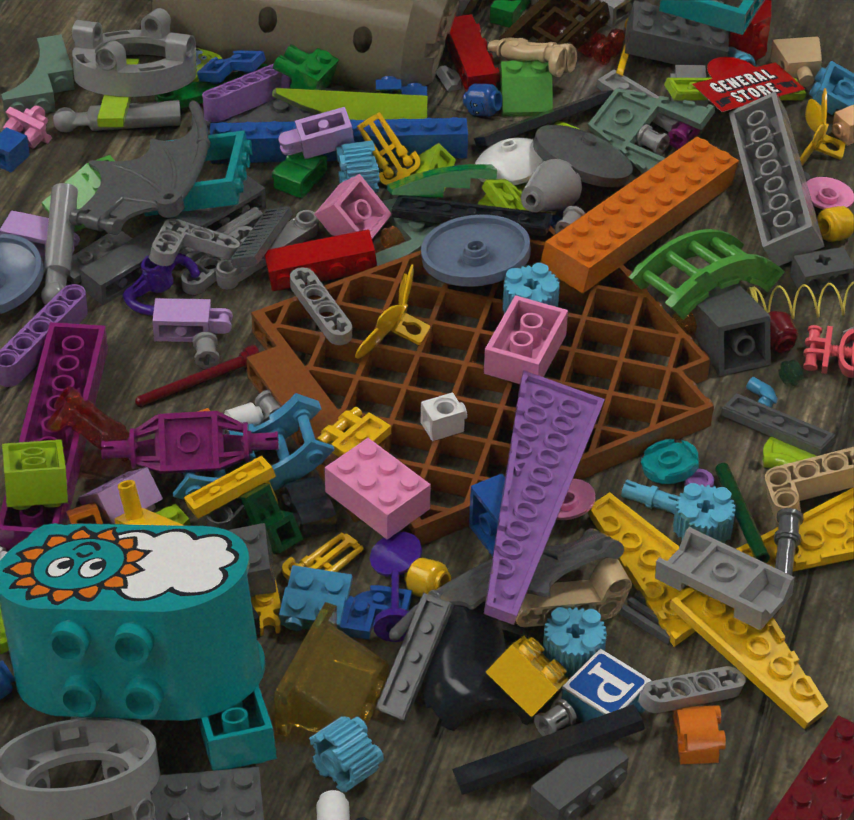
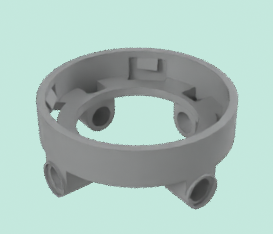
[72,8,197,97]
[0,717,160,820]

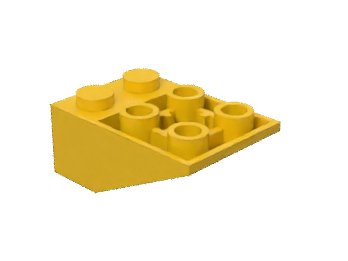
[486,636,569,717]

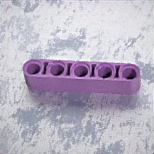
[202,64,292,122]
[0,284,88,387]

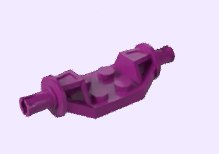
[101,411,279,474]

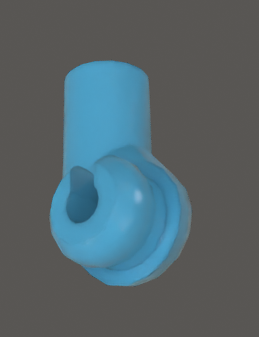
[746,377,778,408]

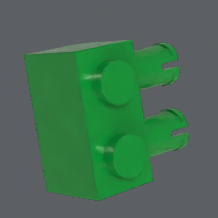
[272,44,339,90]

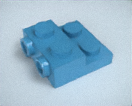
[809,61,854,115]
[279,565,353,636]

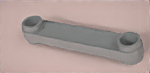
[215,210,319,290]

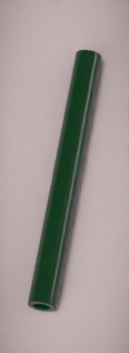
[715,463,770,563]

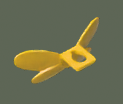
[800,88,846,166]
[355,264,430,359]

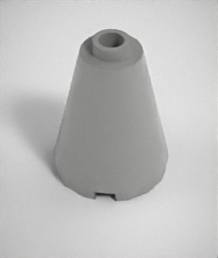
[521,159,582,212]

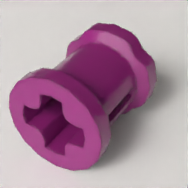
[668,121,700,150]

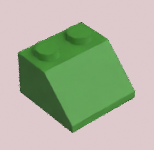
[500,60,553,116]

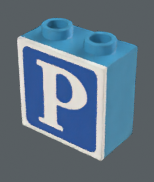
[561,648,651,722]

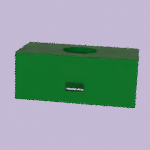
[490,0,531,28]

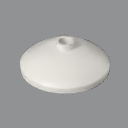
[475,138,545,185]

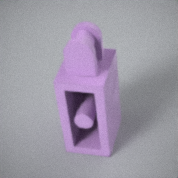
[279,107,354,159]
[0,210,80,260]
[153,298,233,342]

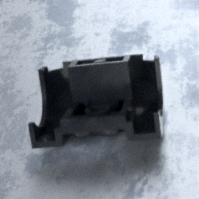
[422,602,541,731]

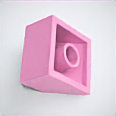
[314,174,392,238]

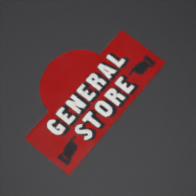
[692,57,805,112]

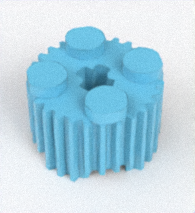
[336,140,380,192]
[503,263,559,314]
[673,483,735,543]
[543,607,607,678]
[309,716,384,792]

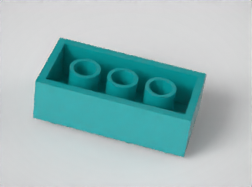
[197,685,277,771]

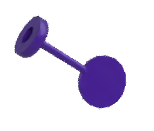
[369,532,422,642]

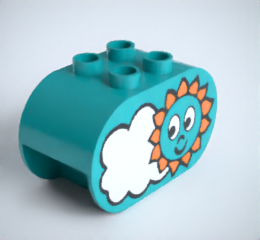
[0,524,265,721]

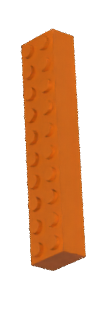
[540,137,739,293]

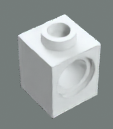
[421,392,467,441]

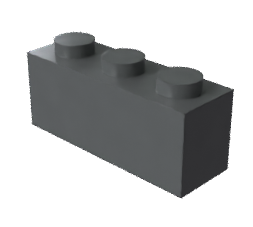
[530,742,629,820]

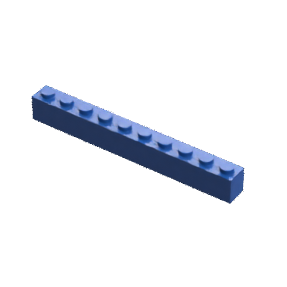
[210,117,468,164]

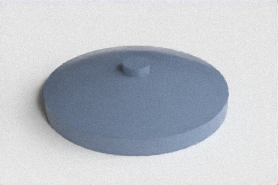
[421,215,531,286]
[0,234,44,314]

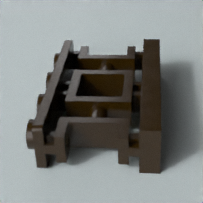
[499,0,610,51]

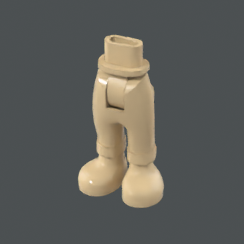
[488,38,577,77]

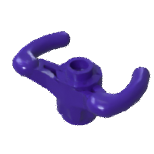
[123,253,200,316]

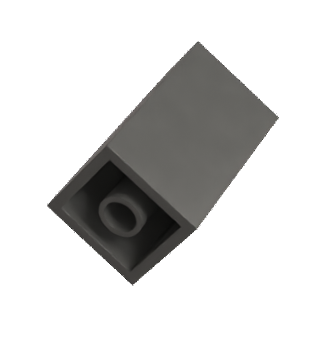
[679,284,771,376]

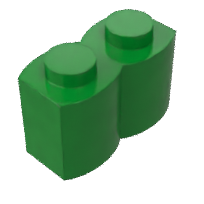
[272,152,327,198]

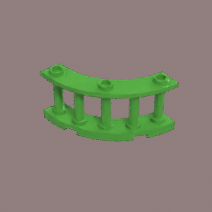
[629,229,785,320]

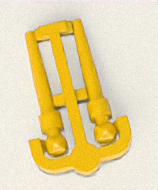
[357,112,420,186]
[282,532,364,580]

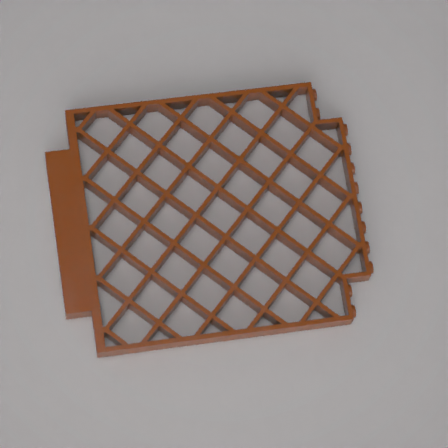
[247,226,714,546]

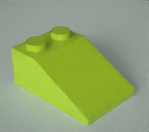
[2,439,68,510]

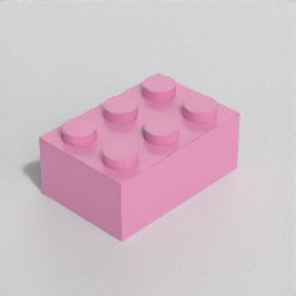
[484,295,568,384]
[325,438,431,539]

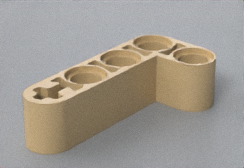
[765,447,854,524]
[515,557,632,627]

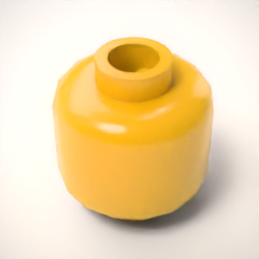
[817,206,854,242]
[404,558,451,598]

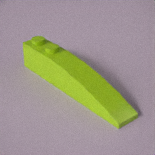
[272,88,428,120]

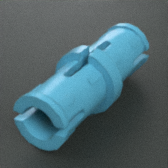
[621,479,679,514]

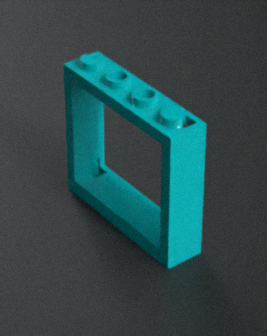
[659,0,765,35]
[144,130,253,216]

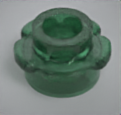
[778,359,804,386]

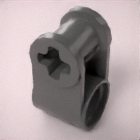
[206,497,249,530]

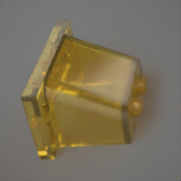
[274,602,389,737]

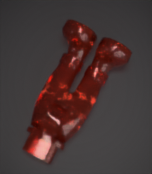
[546,21,625,65]
[46,386,138,462]

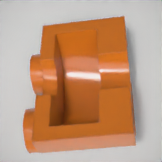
[672,705,726,764]

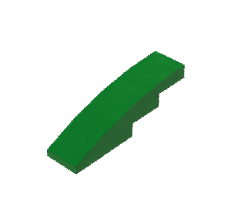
[387,164,497,198]

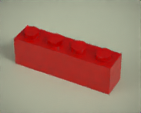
[445,14,500,92]
[264,229,377,292]

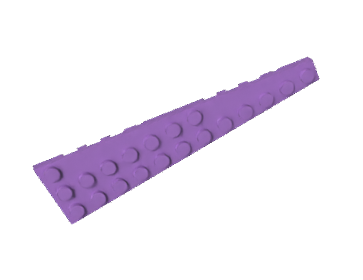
[484,370,605,625]

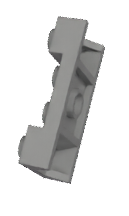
[655,527,794,630]

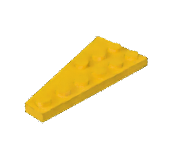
[737,487,854,571]
[588,492,696,647]
[670,587,829,730]

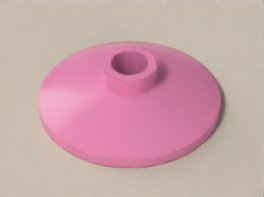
[807,177,854,210]
[557,479,596,520]

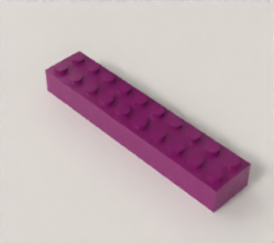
[0,322,108,552]

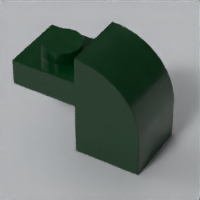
[240,483,303,553]

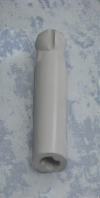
[53,100,181,133]
[41,183,78,305]

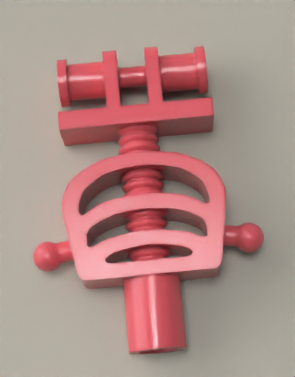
[803,325,854,378]

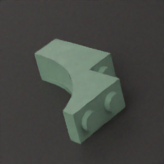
[1,34,74,120]

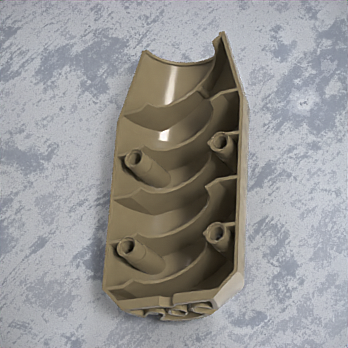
[152,0,460,92]

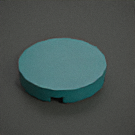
[641,439,699,484]

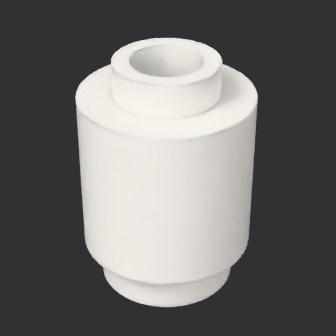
[224,402,264,434]
[316,790,350,820]

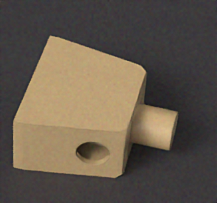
[770,37,822,87]

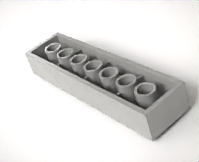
[729,91,824,266]

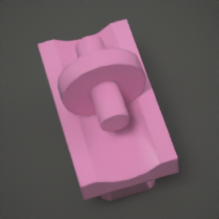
[3,106,52,149]

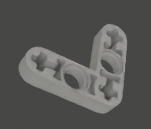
[149,219,240,266]

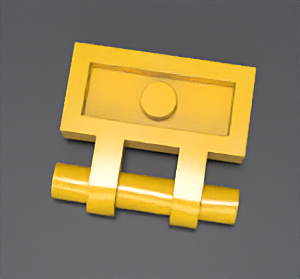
[316,407,391,457]

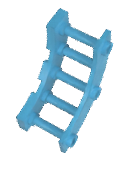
[173,393,335,500]

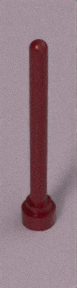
[135,344,259,407]

